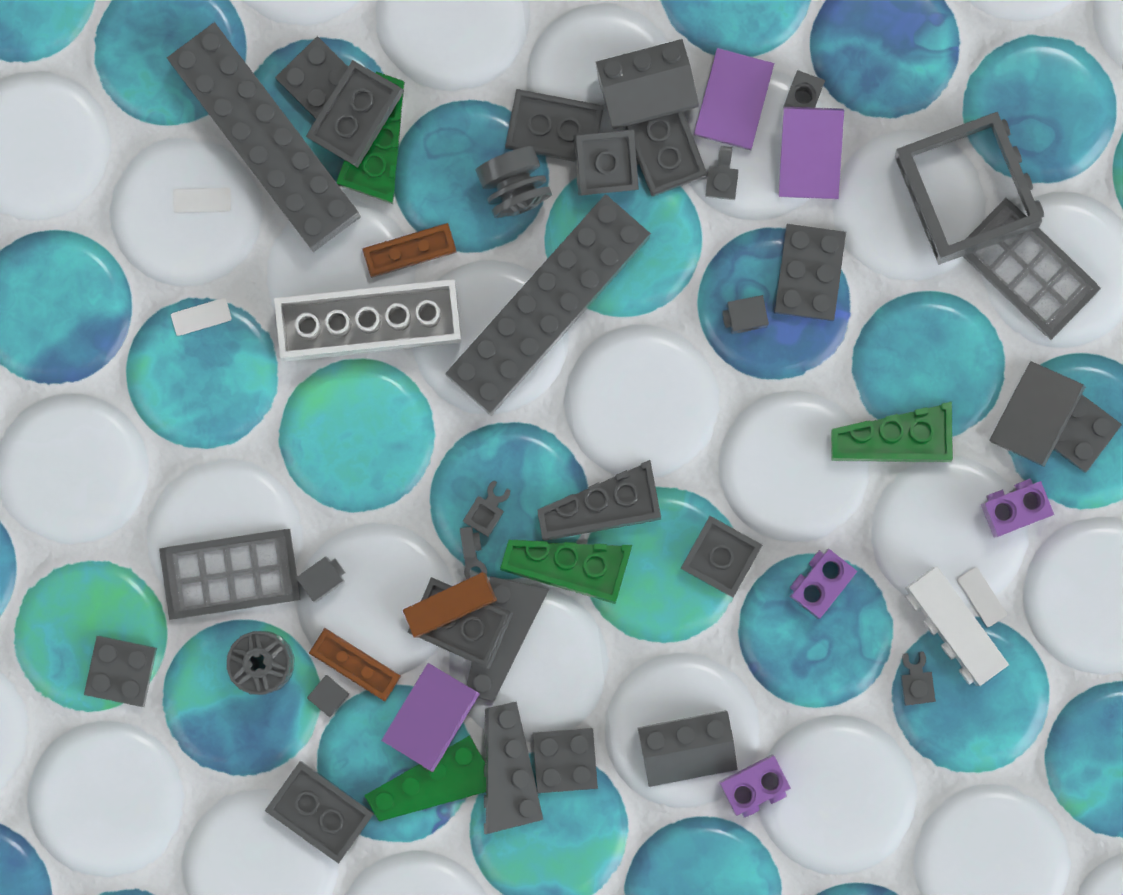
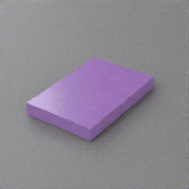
[694,48,775,150]
[778,106,844,199]
[381,663,480,772]

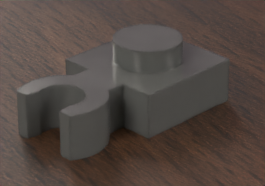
[463,481,511,537]
[900,651,936,706]

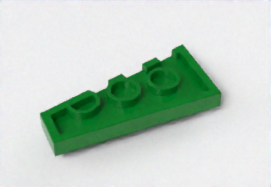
[336,71,405,204]
[831,401,953,462]
[500,540,633,604]
[364,735,486,822]

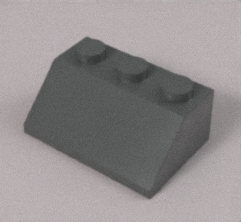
[596,39,699,129]
[637,710,738,787]

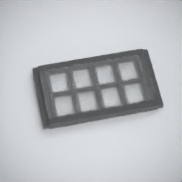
[963,198,1101,340]
[159,529,301,620]

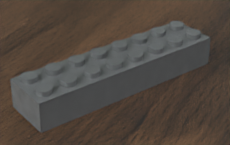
[167,22,361,252]
[445,194,651,416]

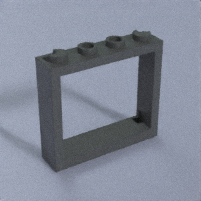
[895,111,1044,265]

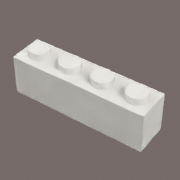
[905,566,1009,686]

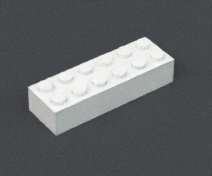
[274,279,462,361]

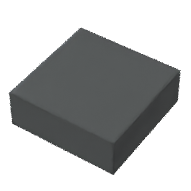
[307,675,349,717]

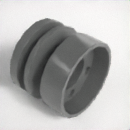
[475,146,552,218]
[226,631,295,695]

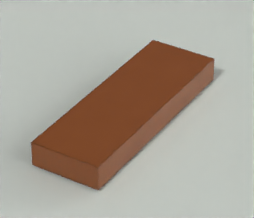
[362,223,457,278]
[403,572,497,638]
[309,628,401,701]

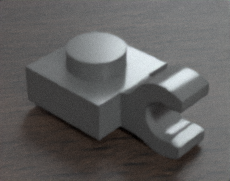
[705,146,739,200]
[460,527,487,579]

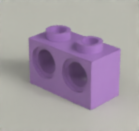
[981,478,1054,538]
[789,549,858,619]
[719,754,791,818]

